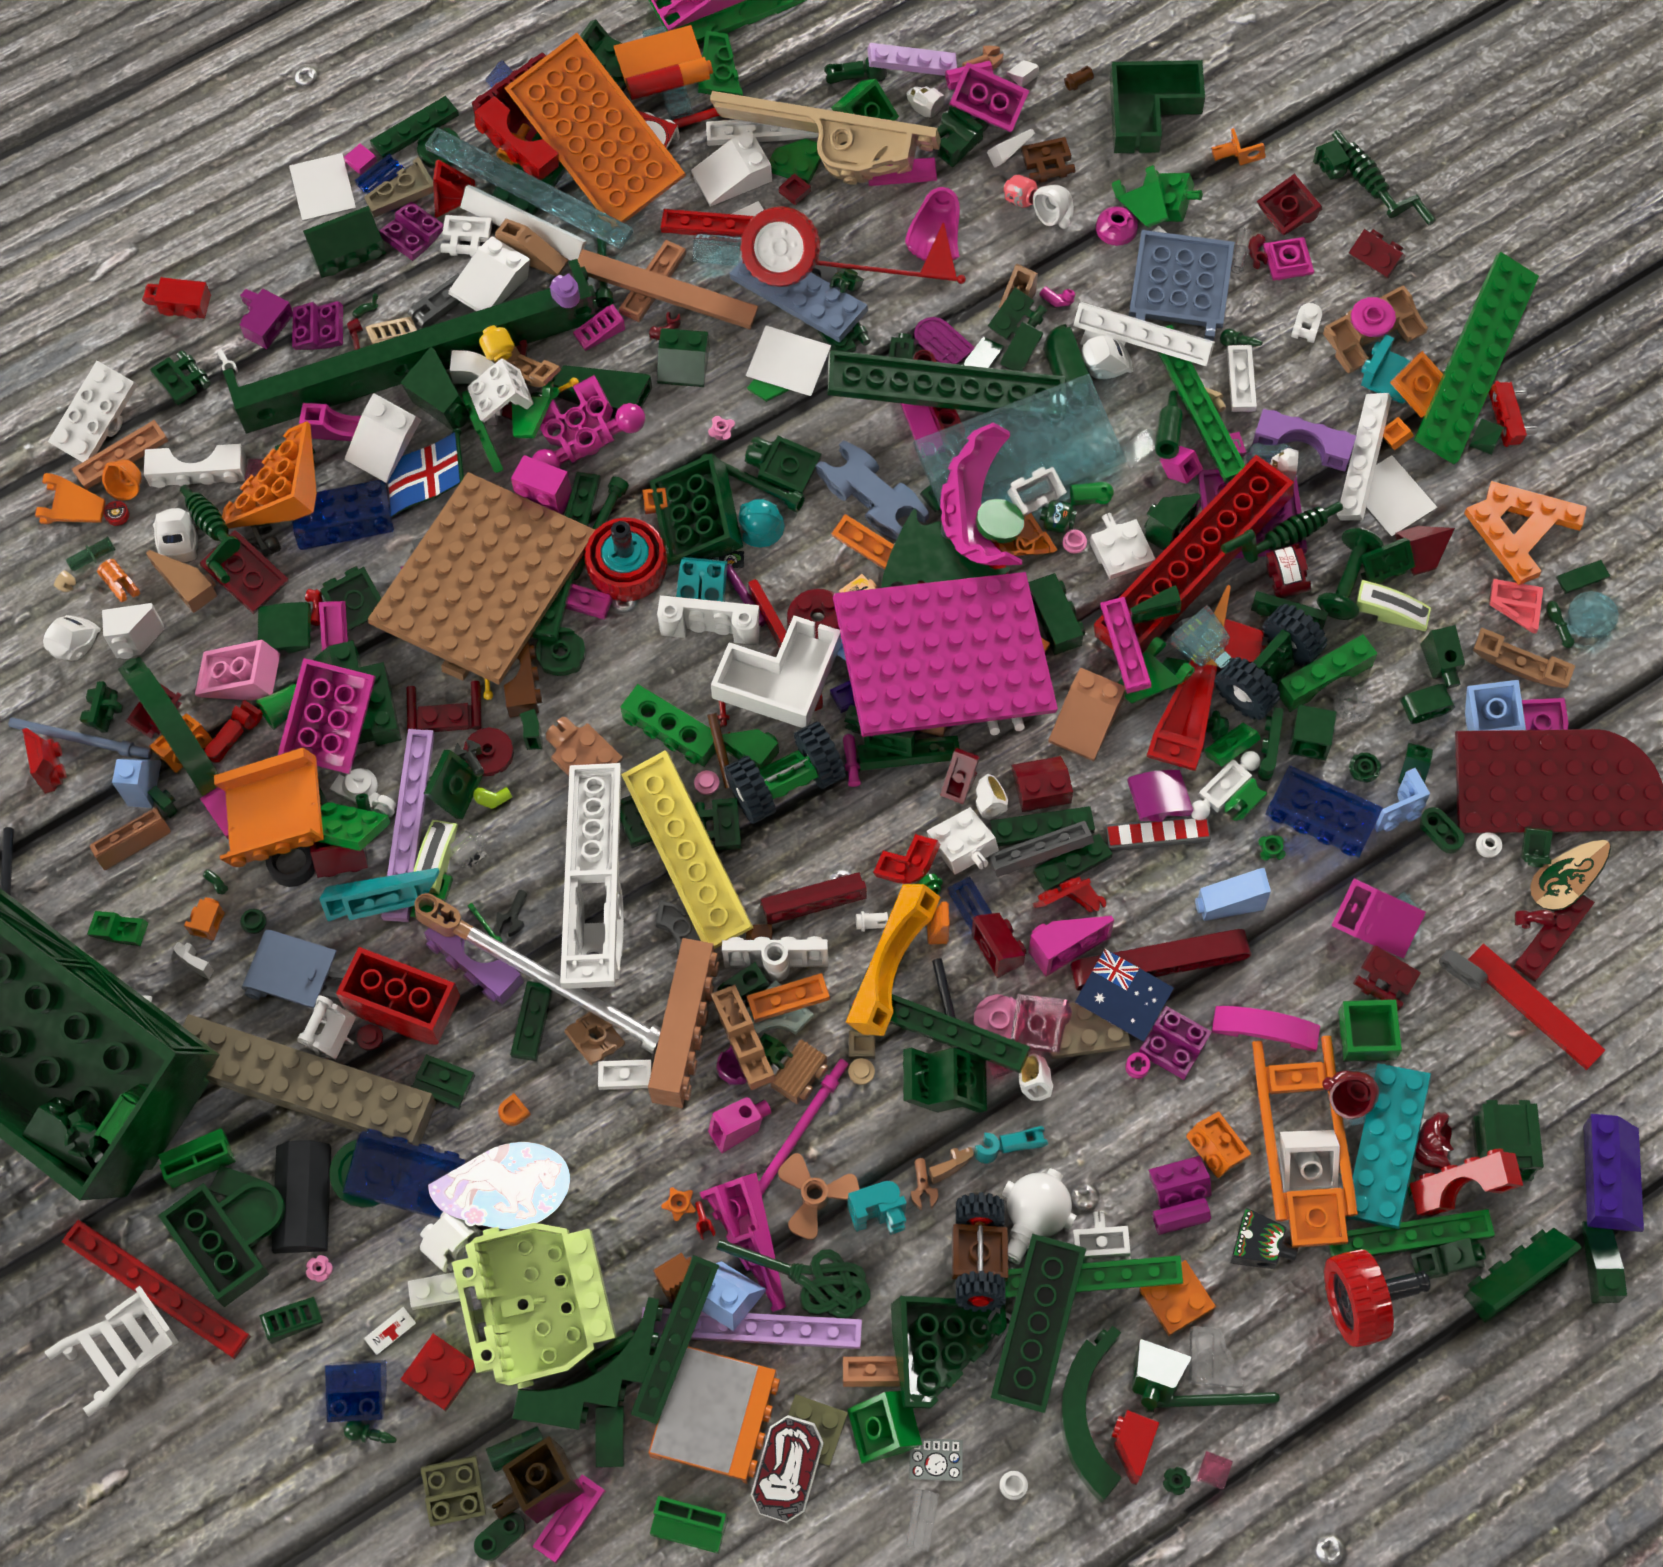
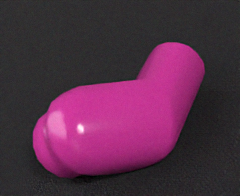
[1039,286,1075,307]

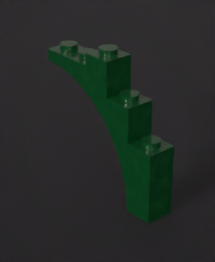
[512,1296,664,1430]

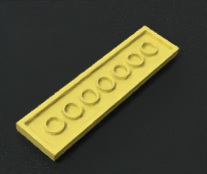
[621,750,753,949]

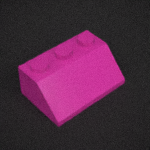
[949,62,1030,132]

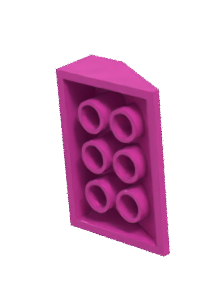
[278,658,376,774]

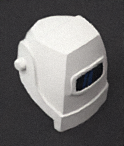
[1081,335,1133,379]
[153,508,198,563]
[43,615,101,661]

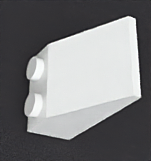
[691,131,772,207]
[449,236,530,311]
[344,393,421,483]

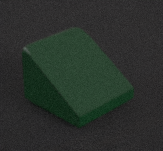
[1411,1247,1449,1279]

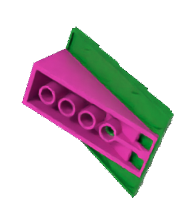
[649,0,807,45]

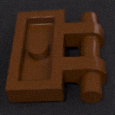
[1021,137,1076,183]

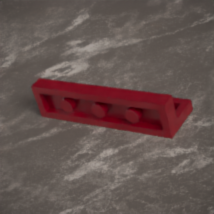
[761,872,867,924]

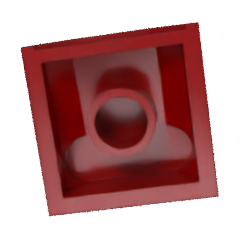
[22,728,67,794]

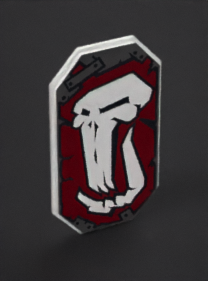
[751,1415,824,1523]

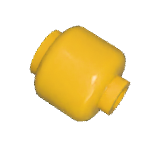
[479,325,514,363]

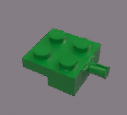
[1143,173,1203,222]

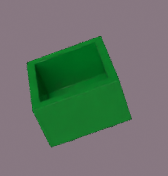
[1338,1000,1402,1062]

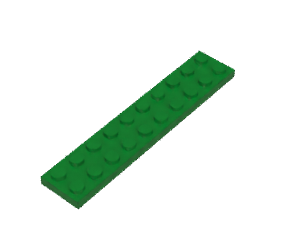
[1414,252,1539,465]

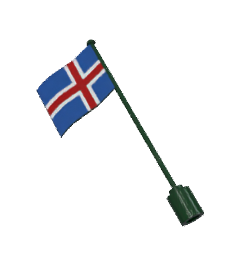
[388,428,464,518]

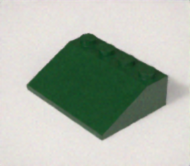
[650,453,743,566]

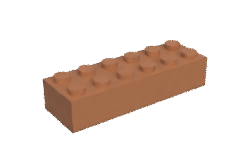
[648,938,720,1108]

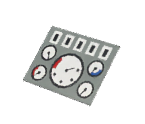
[909,1438,963,1481]

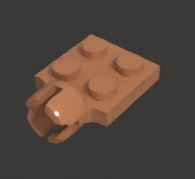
[546,717,623,776]

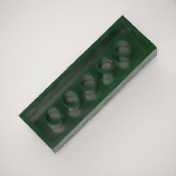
[991,1233,1086,1413]

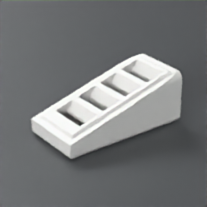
[987,129,1035,168]

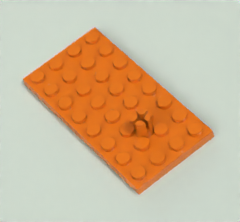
[505,33,686,231]

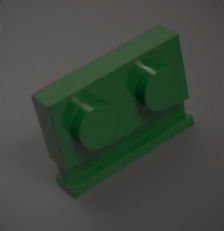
[411,1054,475,1110]

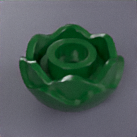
[1349,752,1381,783]

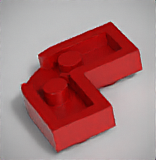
[873,834,941,884]

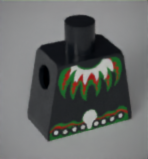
[1230,1208,1299,1269]

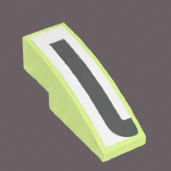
[1356,580,1431,631]
[413,820,458,894]

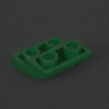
[258,602,311,654]

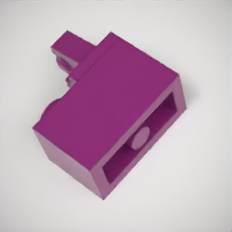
[239,288,293,349]

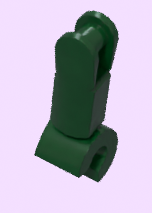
[824,57,887,84]

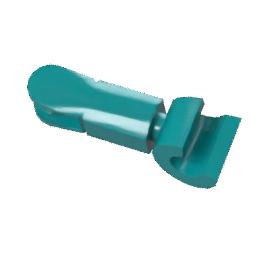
[974,1126,1048,1164]

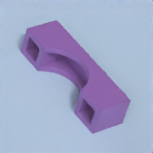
[1252,409,1356,472]
[424,919,524,1005]

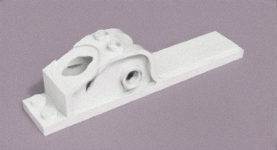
[560,763,624,989]

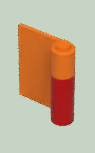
[613,25,713,100]

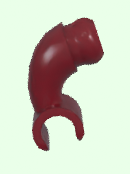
[1248,234,1268,269]
[649,312,681,340]
[1515,910,1557,929]

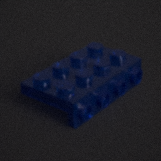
[292,480,394,550]
[1265,765,1383,858]
[342,1129,465,1219]

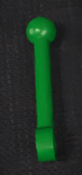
[467,903,502,943]

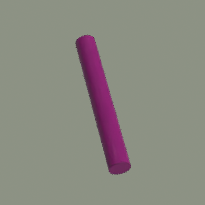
[726,564,766,627]

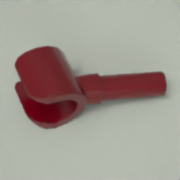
[347,318,363,350]

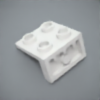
[468,358,534,422]

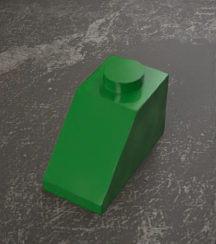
[722,729,779,769]

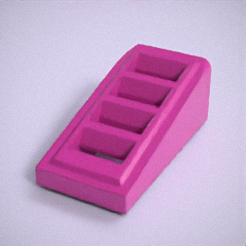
[573,304,625,351]

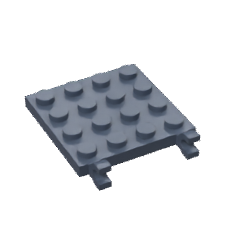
[1129,230,1235,341]

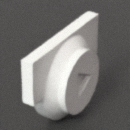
[330,768,380,810]

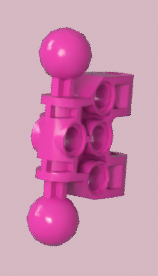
[532,375,645,469]

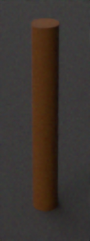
[707,712,730,788]

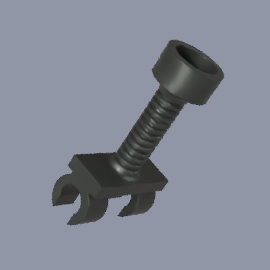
[212,523,282,557]

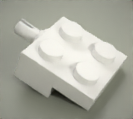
[1090,513,1155,580]
[927,807,999,875]
[1073,1211,1131,1263]

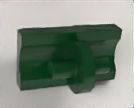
[80,681,123,733]

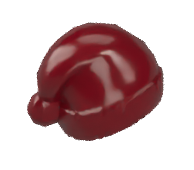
[1322,1070,1379,1119]

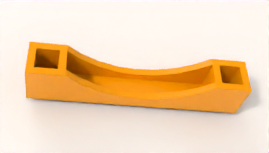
[846,884,941,1036]

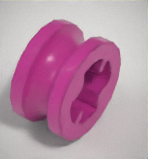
[1125,1052,1150,1079]

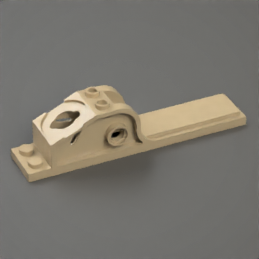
[710,91,941,185]

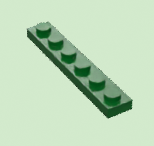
[1329,1209,1495,1257]

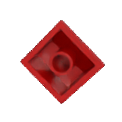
[1111,1410,1159,1485]

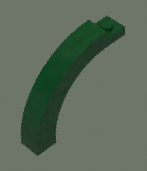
[1060,1326,1122,1503]

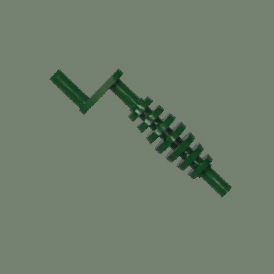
[1332,130,1436,226]
[180,485,240,584]
[1221,501,1343,563]

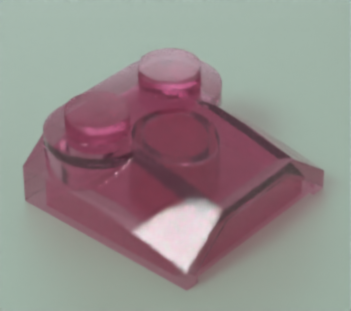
[1011,994,1072,1053]

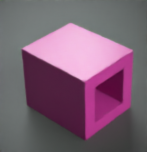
[1159,446,1203,484]

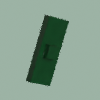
[1556,560,1610,594]

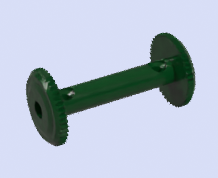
[1317,528,1384,620]

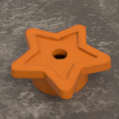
[661,1187,696,1221]

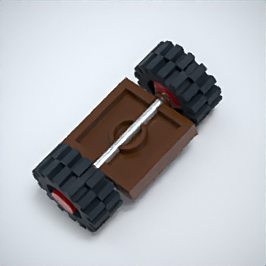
[952,1192,1008,1312]

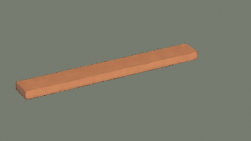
[578,249,758,329]

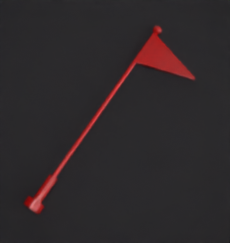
[743,223,966,284]

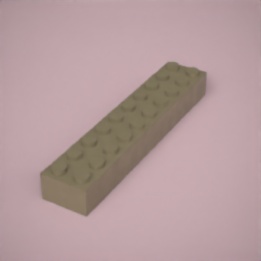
[183,1014,437,1151]

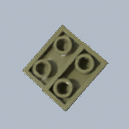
[421,1455,486,1527]

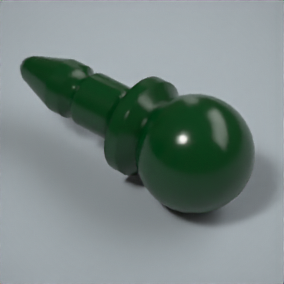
[1220,328,1263,347]
[344,1418,397,1444]

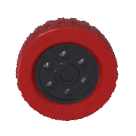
[1324,1249,1431,1347]

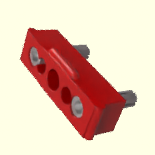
[1488,381,1538,447]

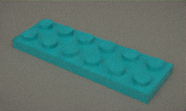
[1345,1063,1431,1229]

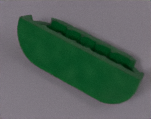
[1044,324,1094,407]

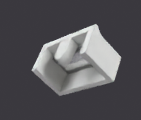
[1007,467,1067,517]

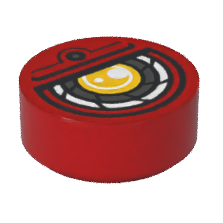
[103,501,130,526]

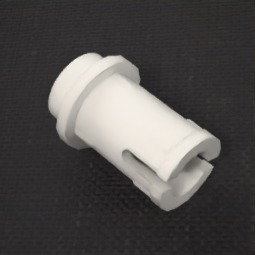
[856,911,888,932]

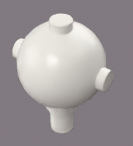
[1002,1168,1077,1264]

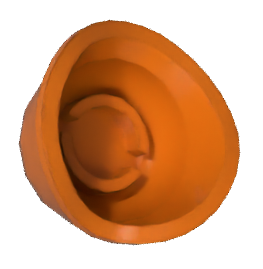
[102,459,142,500]

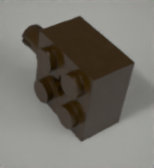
[492,1436,584,1524]

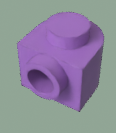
[550,273,580,308]

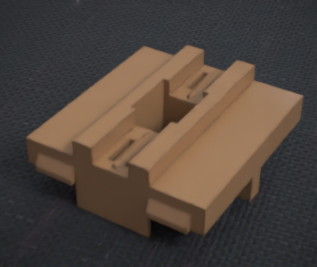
[564,1012,625,1065]

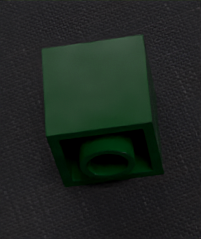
[1288,705,1337,761]

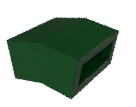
[519,709,543,750]

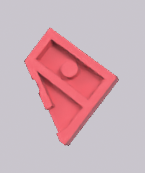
[1489,579,1543,634]

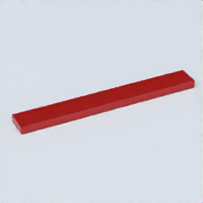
[61,1219,251,1359]

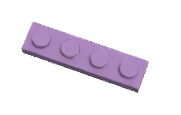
[867,43,957,76]

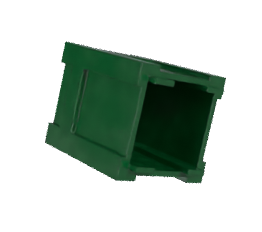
[1472,1100,1544,1181]

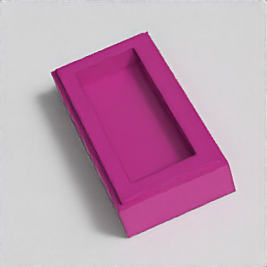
[319,601,348,651]

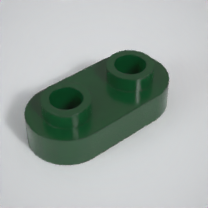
[1419,807,1465,854]
[474,1512,526,1561]

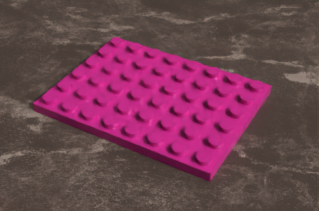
[833,572,1058,737]

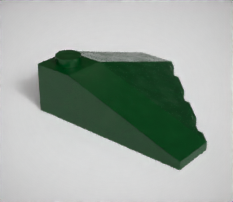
[891,1296,1007,1409]

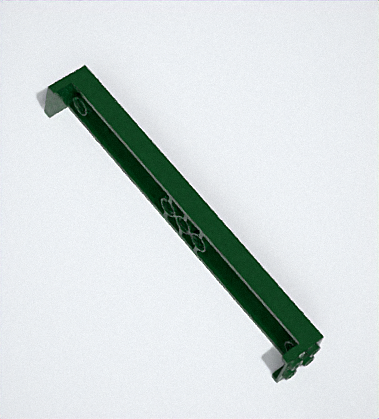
[223,259,598,434]

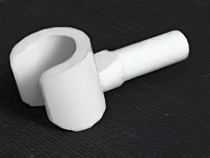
[217,349,238,373]

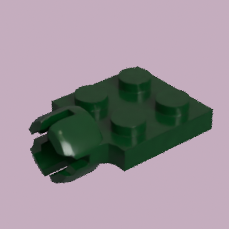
[745,435,822,494]
[64,1100,110,1163]

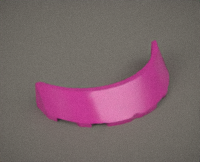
[940,423,1022,565]

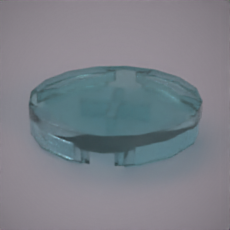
[1567,591,1619,639]

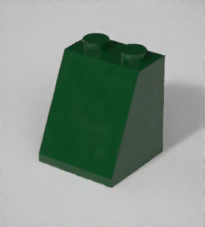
[401,347,470,431]

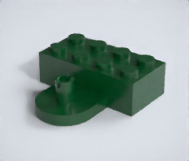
[158,1181,285,1307]

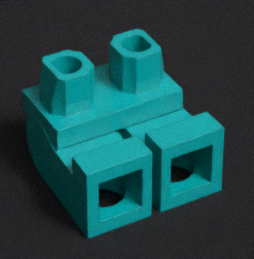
[676,557,728,602]
[847,1181,907,1235]

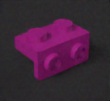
[1148,1156,1212,1209]

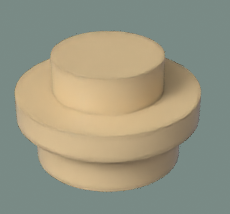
[848,1058,875,1085]

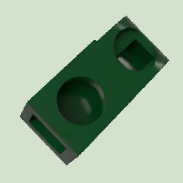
[717,961,770,1001]

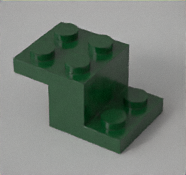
[903,1047,987,1113]

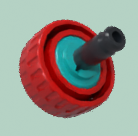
[585,517,667,602]

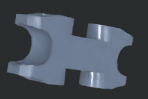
[816,440,929,541]

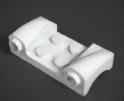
[657,596,761,645]

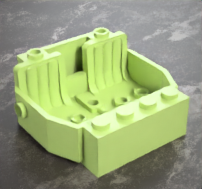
[452,1223,617,1389]

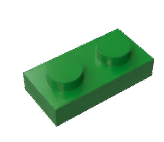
[1204,722,1261,767]

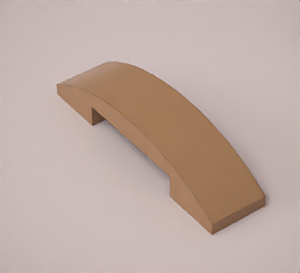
[492,346,561,387]
[1473,627,1575,688]

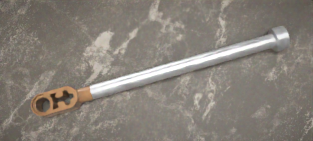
[415,893,661,1054]

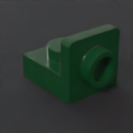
[889,333,919,359]

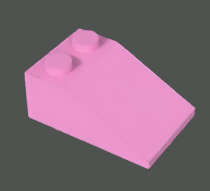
[195,640,280,701]

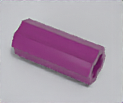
[1152,1197,1211,1235]

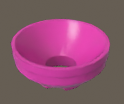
[1096,206,1138,246]

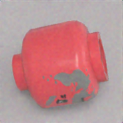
[1004,174,1038,208]

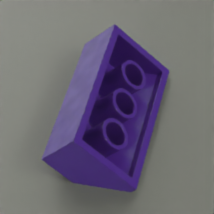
[1584,1114,1644,1232]

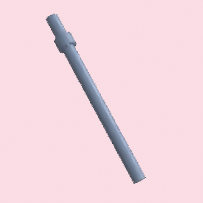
[8,717,152,759]

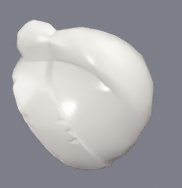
[1033,185,1074,229]

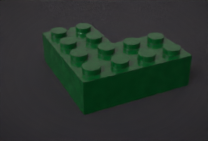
[1110,60,1205,153]

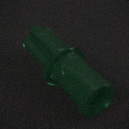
[66,536,116,571]

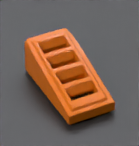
[927,902,950,944]

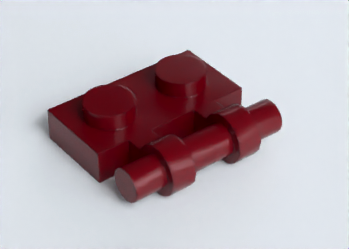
[1353,945,1421,1011]

